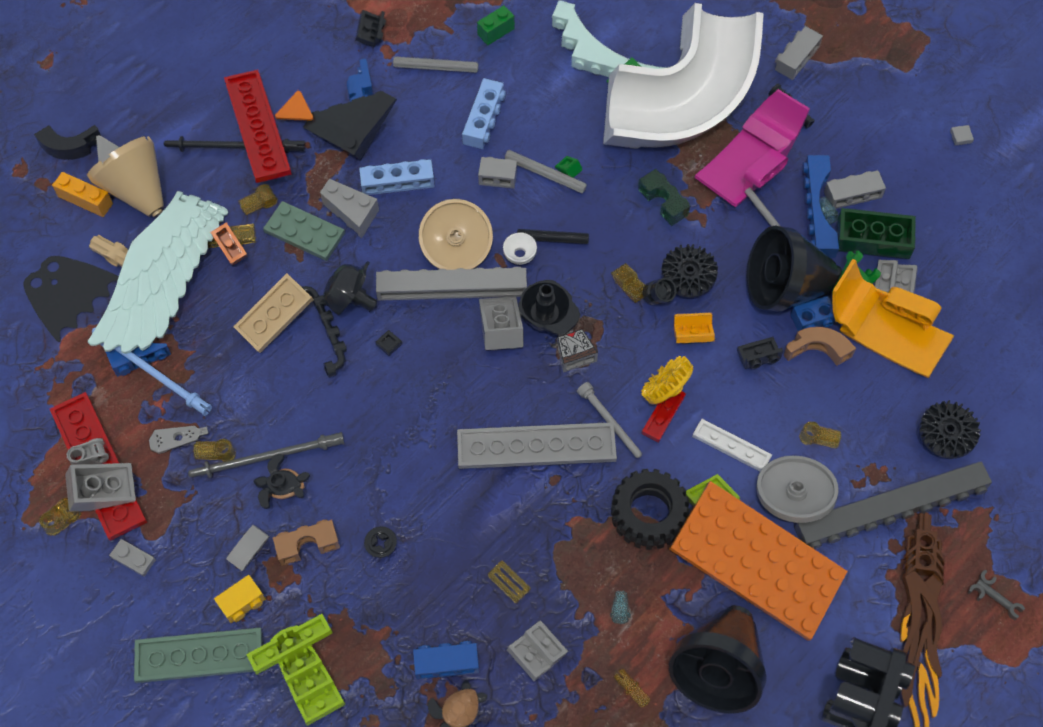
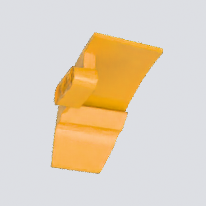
[832,259,954,378]

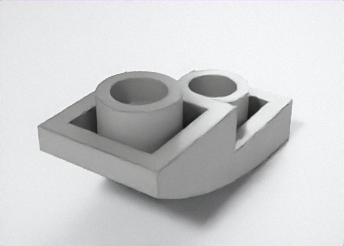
[226,525,270,571]

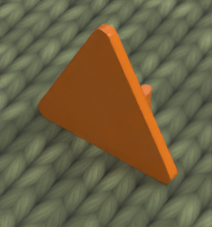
[275,91,313,120]

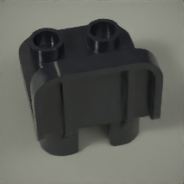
[822,637,915,727]

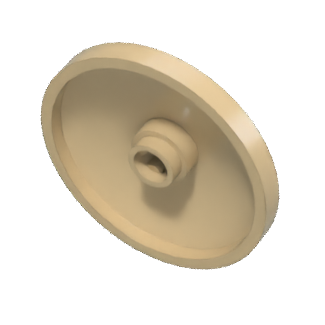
[419,199,493,270]

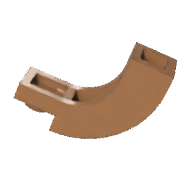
[784,327,856,366]

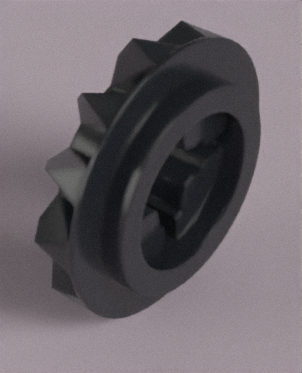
[364,527,397,559]

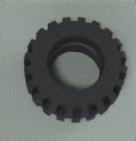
[611,469,690,550]

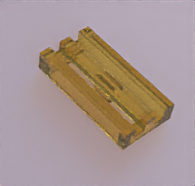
[488,561,531,604]

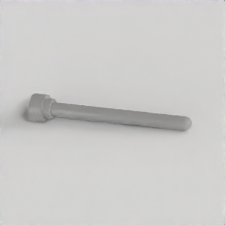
[577,382,642,458]

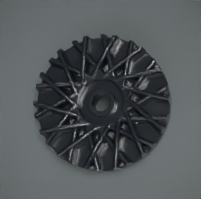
[661,244,718,298]
[919,400,981,459]

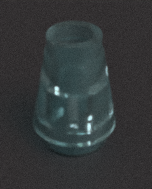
[819,197,838,224]
[610,591,631,624]

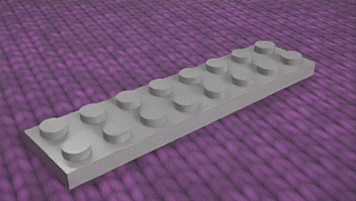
[457,422,617,469]

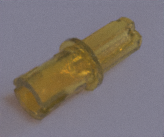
[614,669,650,708]

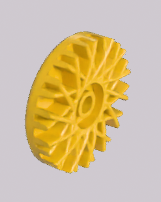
[641,356,693,404]

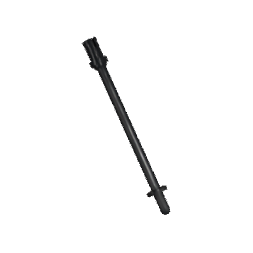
[163,136,306,153]

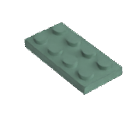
[263,201,345,261]

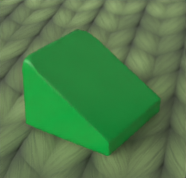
[555,156,582,178]

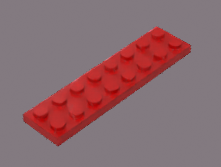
[224,70,291,183]
[50,392,147,541]

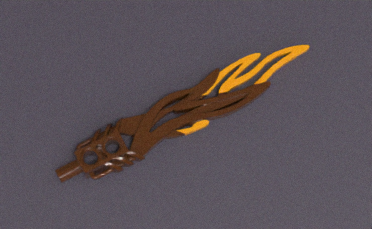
[899,512,945,727]

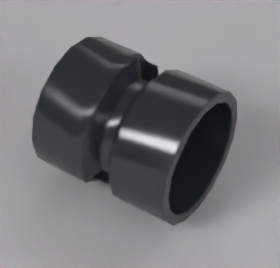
[642,278,677,305]

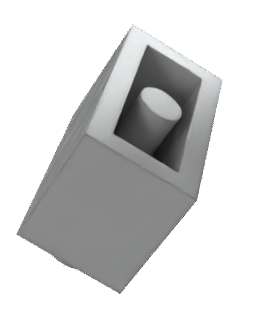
[478,157,517,189]

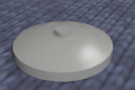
[757,456,839,523]

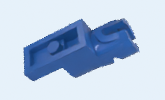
[347,59,373,102]

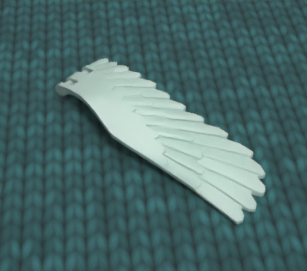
[88,191,228,354]

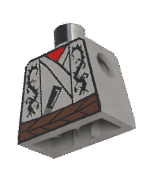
[557,329,598,373]

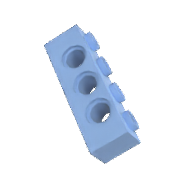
[462,78,506,149]
[359,159,434,195]

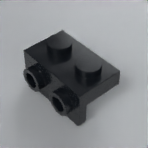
[355,10,386,47]
[737,337,783,369]

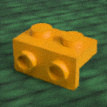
[673,313,715,344]

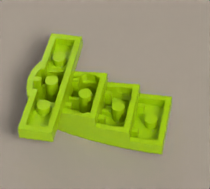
[246,614,345,726]

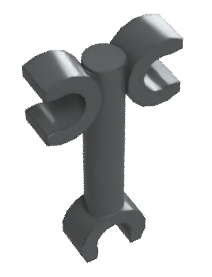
[967,570,1025,620]

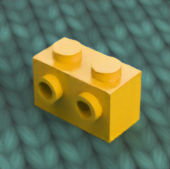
[214,575,266,623]

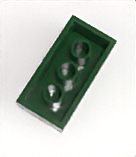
[837,208,916,259]

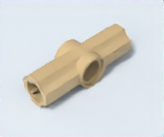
[89,235,128,267]

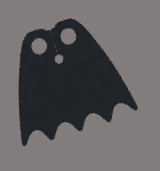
[23,256,119,342]

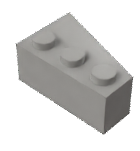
[320,179,379,238]

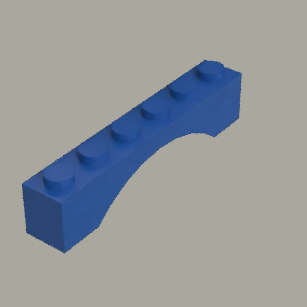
[802,155,839,258]

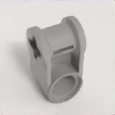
[67,438,109,465]

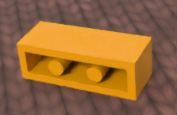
[52,172,113,217]

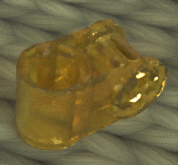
[39,498,81,536]

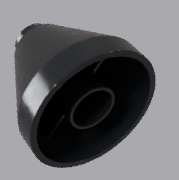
[746,225,842,312]
[668,606,767,714]

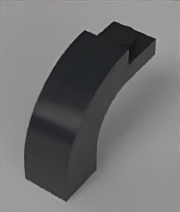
[34,125,101,160]

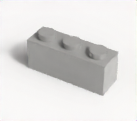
[775,26,823,80]
[824,171,886,210]

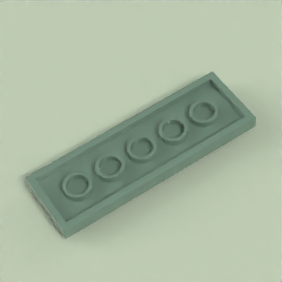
[134,628,262,683]

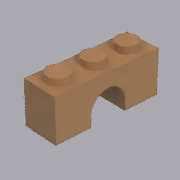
[273,520,340,566]

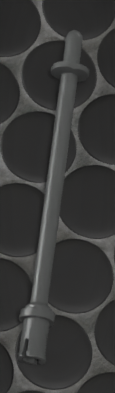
[188,432,344,478]

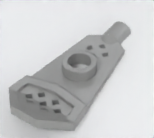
[149,426,208,454]

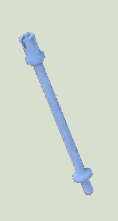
[92,328,212,416]

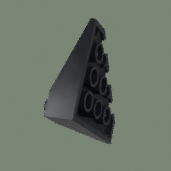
[303,91,397,161]

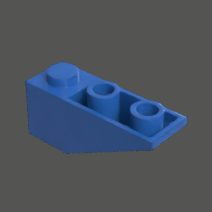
[106,343,171,377]

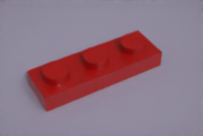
[642,391,686,443]

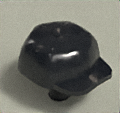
[323,261,377,315]
[519,280,580,335]

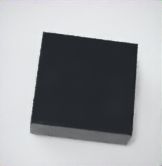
[375,330,402,356]

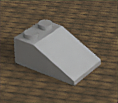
[479,296,523,350]
[65,463,136,512]

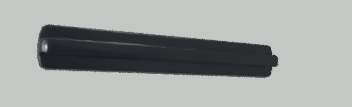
[517,229,589,244]

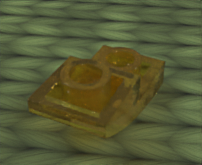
[611,263,645,303]

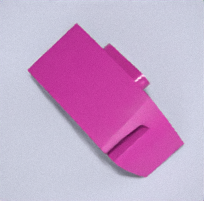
[694,89,810,207]

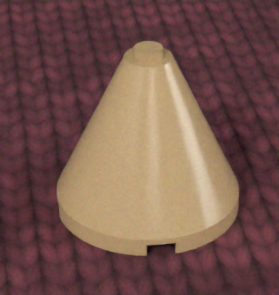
[87,136,164,217]

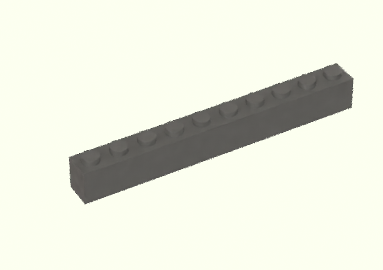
[794,461,992,549]

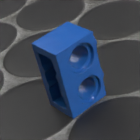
[790,296,835,332]

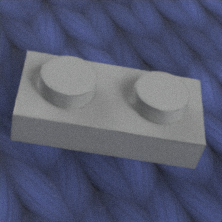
[109,539,156,577]

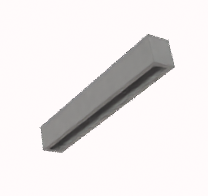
[376,267,527,301]

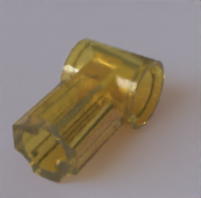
[238,184,278,215]
[799,421,841,449]
[193,439,236,462]

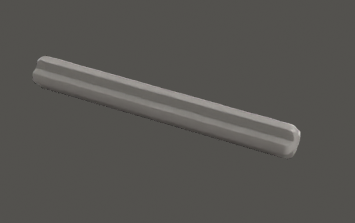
[393,57,478,72]
[505,150,587,193]

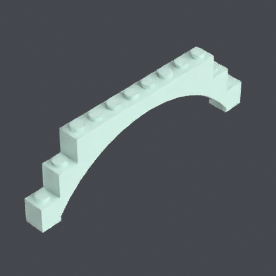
[552,0,664,77]

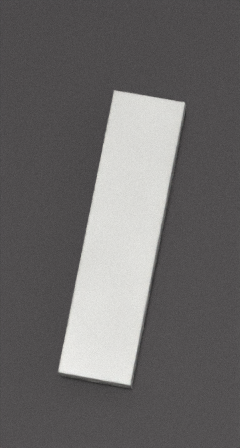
[692,419,772,472]

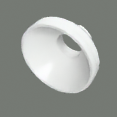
[503,233,537,265]

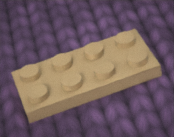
[233,274,314,353]

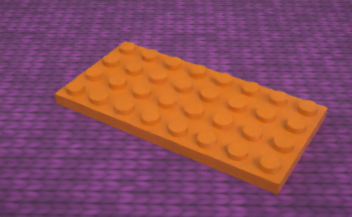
[669,481,848,641]

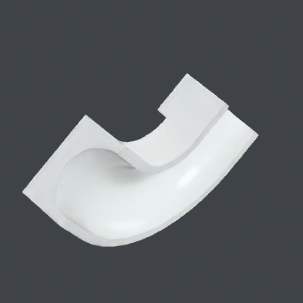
[603,3,764,149]

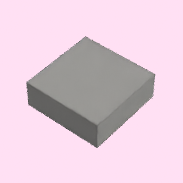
[950,125,974,145]

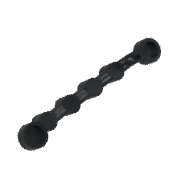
[302,286,347,377]

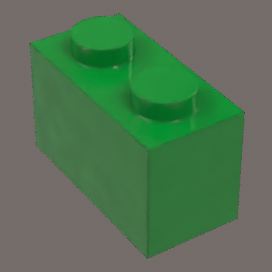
[477,5,515,46]

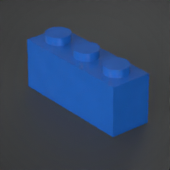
[413,641,479,680]

